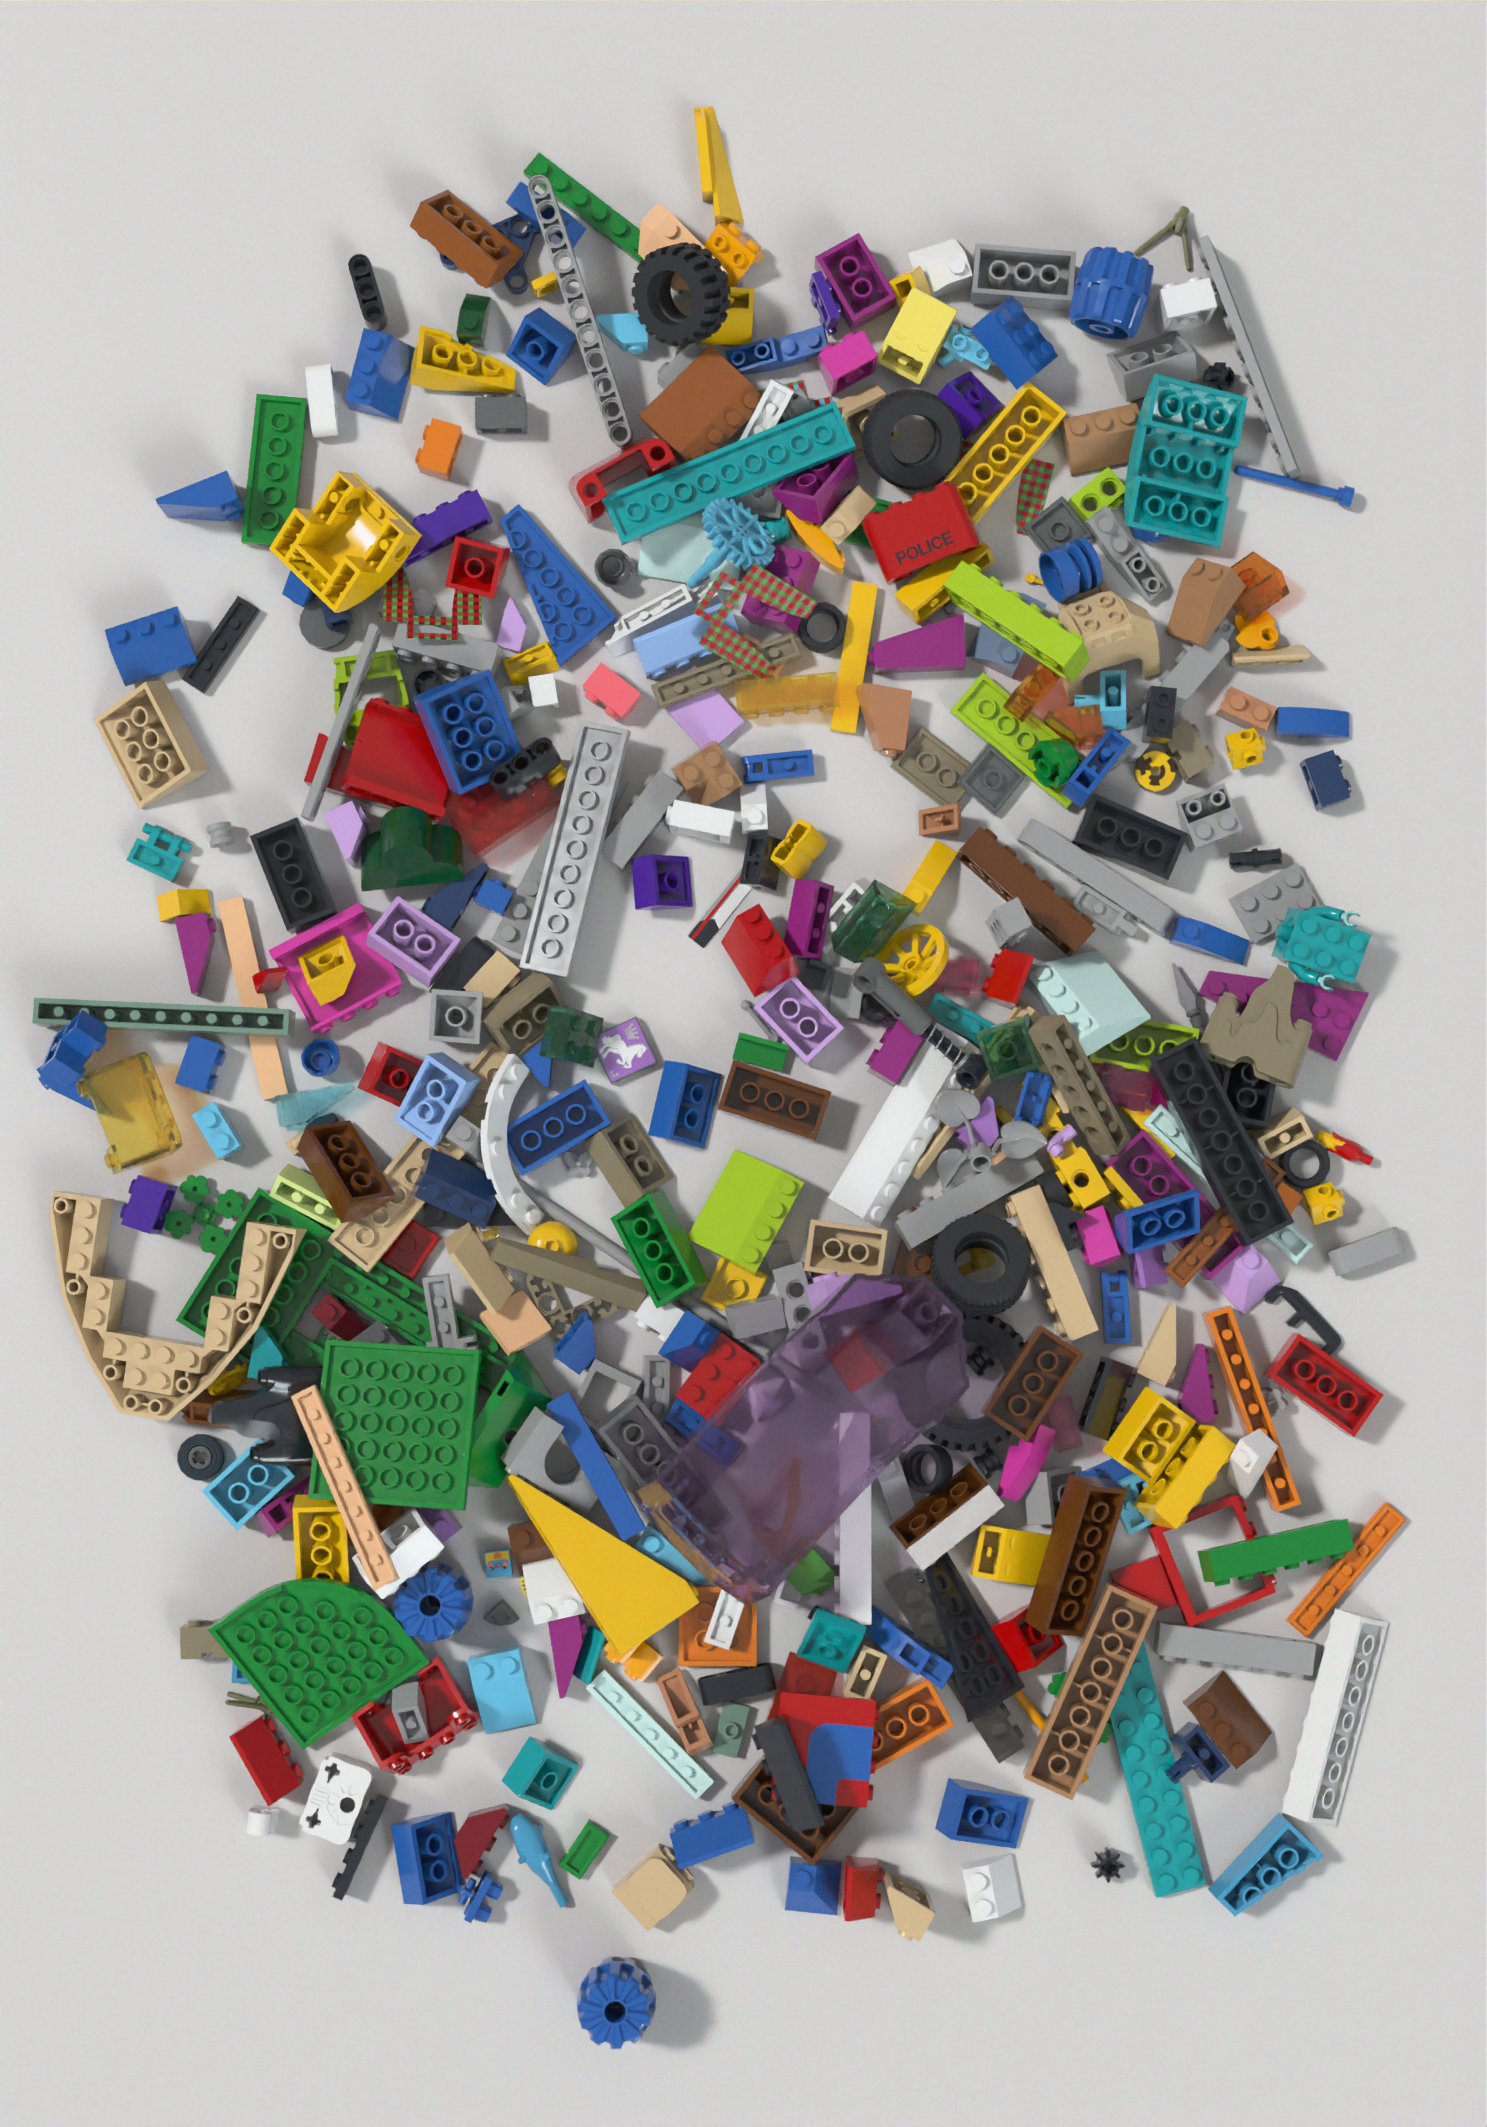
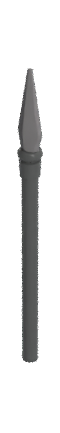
[1172,963,1252,1142]

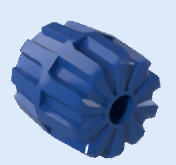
[1068,247,1154,340]
[394,1561,474,1643]
[577,1956,656,2049]

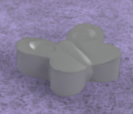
[564,1151,593,1176]
[1261,1387,1288,1417]

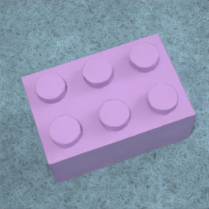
[366,896,461,988]
[753,976,844,1065]

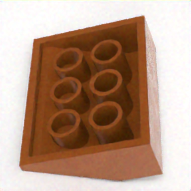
[638,345,762,464]

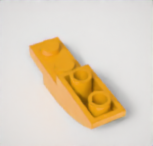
[785,510,846,575]

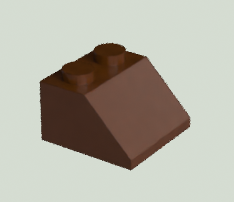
[507,1520,554,1577]

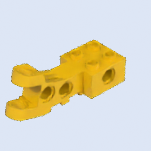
[995,1081,1111,1212]

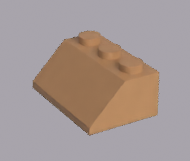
[1059,403,1139,476]

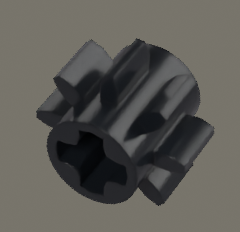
[1203,362,1235,391]
[1090,1847,1125,1883]

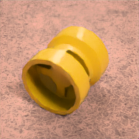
[545,759,568,790]

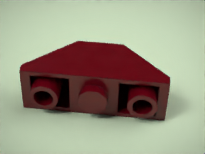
[454,1803,511,1880]

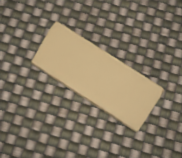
[1229,645,1310,667]

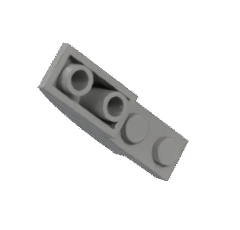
[1085,506,1168,603]

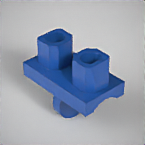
[456,1870,503,1923]

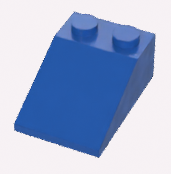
[156,470,245,522]
[935,1778,1029,1849]

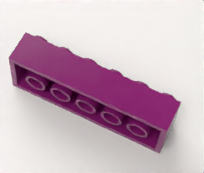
[1102,1129,1246,1280]

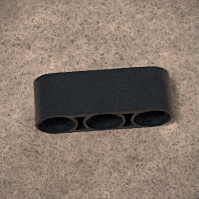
[348,254,388,331]
[489,737,561,800]
[429,935,496,993]
[697,1662,777,1706]

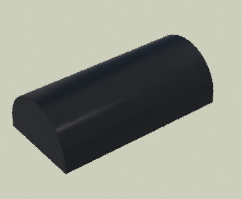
[1222,1062,1276,1130]

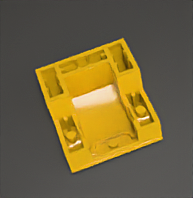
[269,471,422,613]

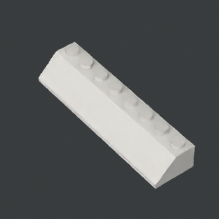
[828,1021,983,1228]
[1282,1608,1388,1825]

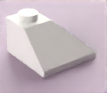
[908,239,973,298]

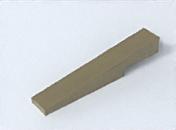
[490,1238,646,1312]

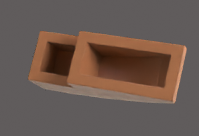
[656,1668,714,1756]

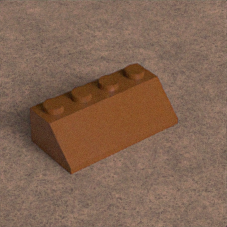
[410,190,524,289]

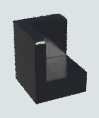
[801,959,833,993]

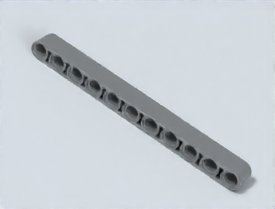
[528,175,633,448]

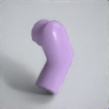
[1046,1124,1077,1158]

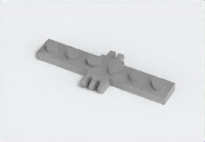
[422,1273,479,1350]
[639,1355,685,1512]

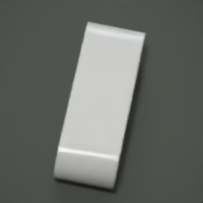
[306,364,339,438]

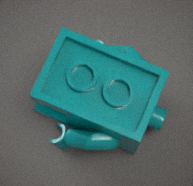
[1271,906,1371,991]

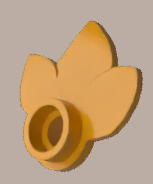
[1234,607,1279,650]

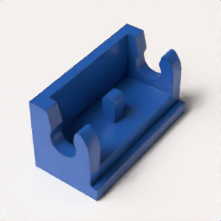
[1014,1068,1054,1126]

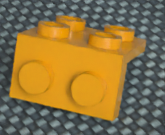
[703,222,766,287]

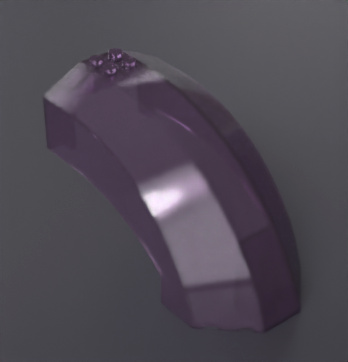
[633,1273,970,1606]

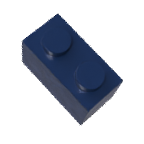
[1300,750,1351,811]

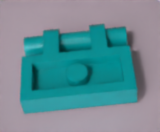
[126,823,193,883]

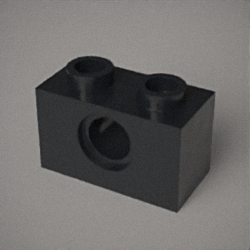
[1142,686,1177,745]

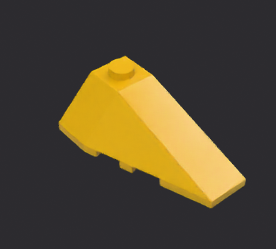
[409,325,516,393]

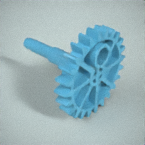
[687,497,776,589]

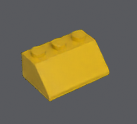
[1102,1387,1197,1486]

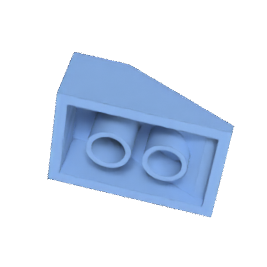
[394,1052,482,1147]

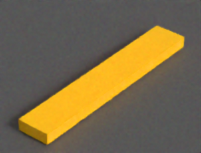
[830,581,878,734]

